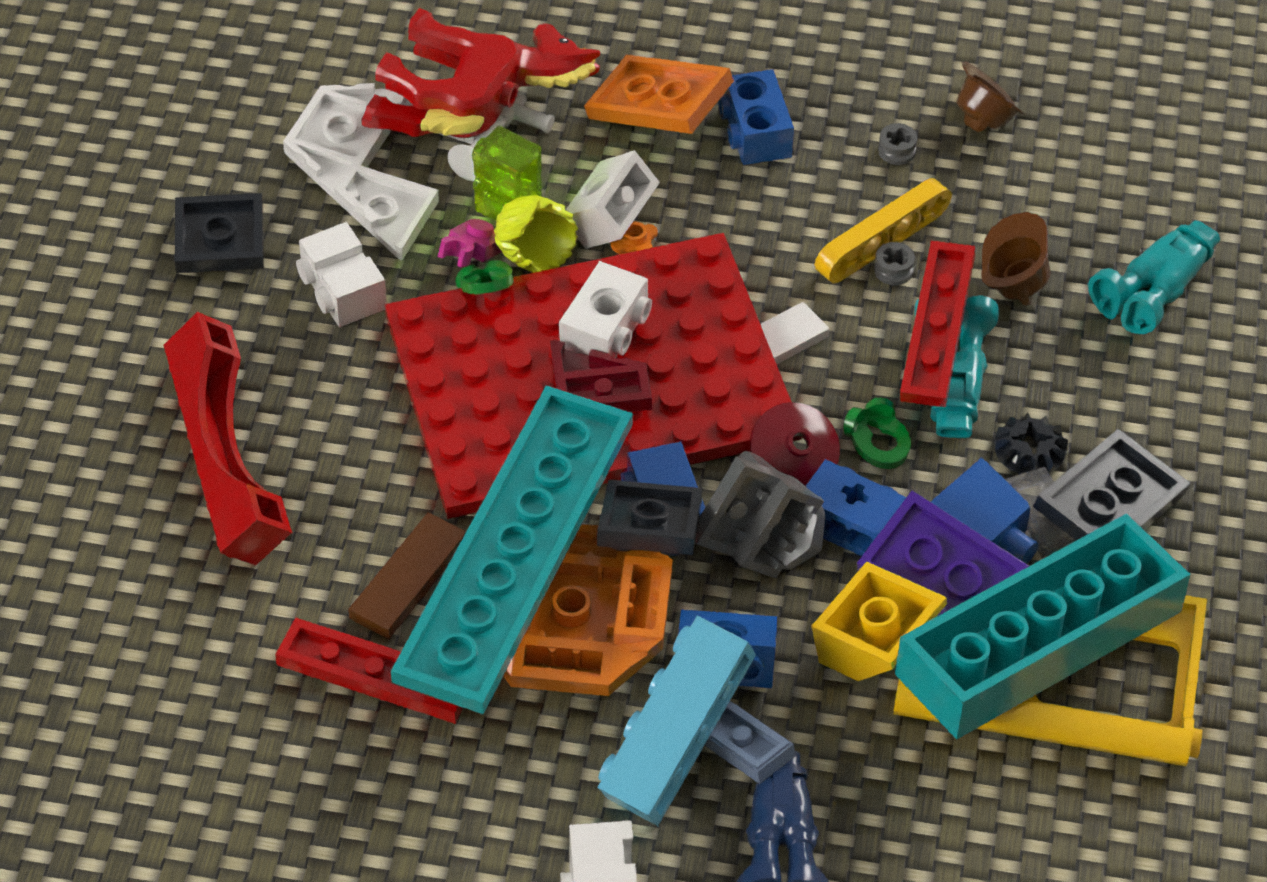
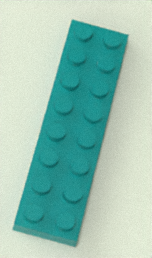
[391,386,633,714]

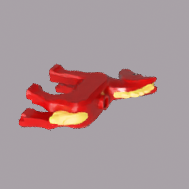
[361,8,601,138]

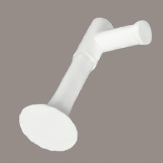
[448,90,554,182]

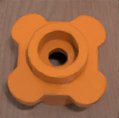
[610,221,658,254]

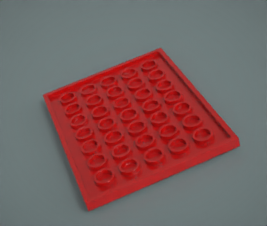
[384,232,802,519]

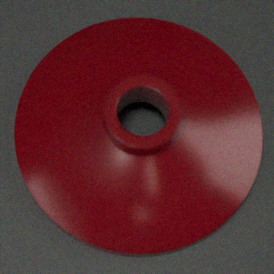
[750,402,840,486]

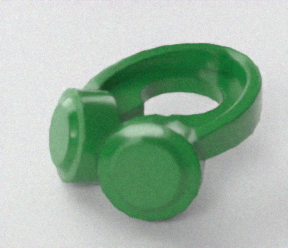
[456,260,514,294]
[843,397,911,469]

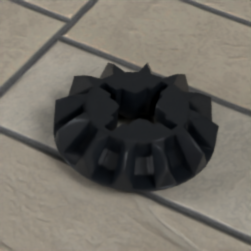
[994,412,1068,476]

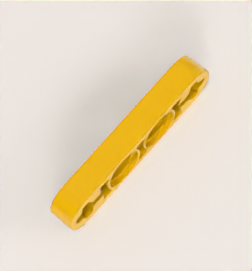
[814,178,952,283]

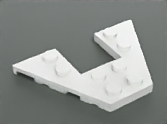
[283,83,478,260]

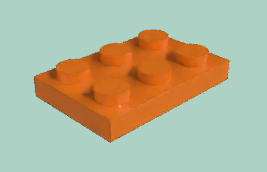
[584,55,734,134]

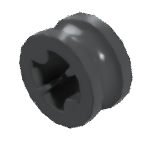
[878,123,918,165]
[874,242,915,285]

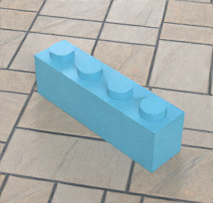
[597,615,756,826]

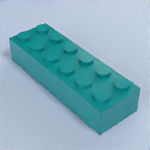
[895,513,1191,739]

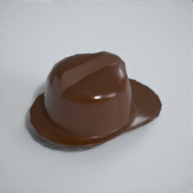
[957,61,1024,132]
[981,212,1051,306]

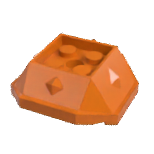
[503,524,673,696]

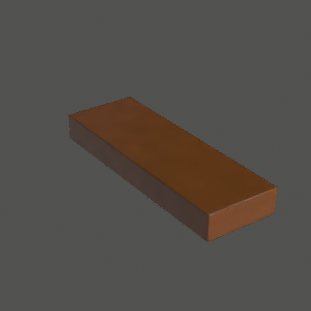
[348,512,466,639]

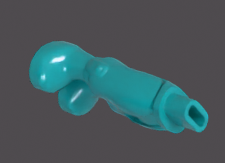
[1088,220,1220,334]
[914,295,999,438]

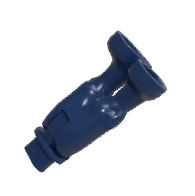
[736,751,829,882]

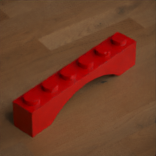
[163,312,292,566]

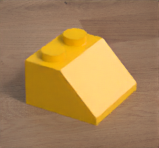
[811,561,947,681]

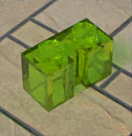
[472,125,542,221]

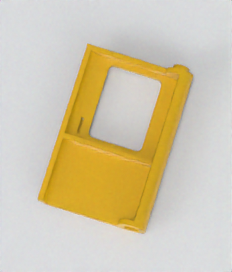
[893,595,1207,766]

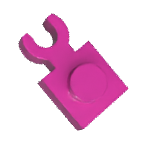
[438,219,502,267]

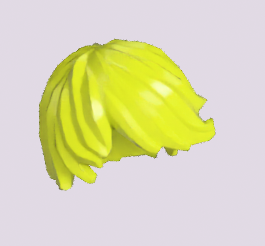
[494,195,578,273]

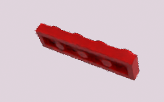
[900,240,975,408]
[275,617,463,724]

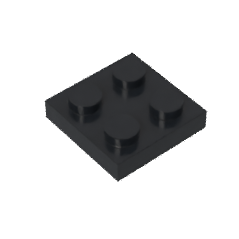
[174,193,264,273]
[597,480,702,556]

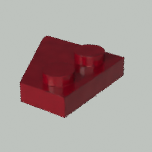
[550,340,652,412]

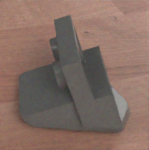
[695,451,825,578]

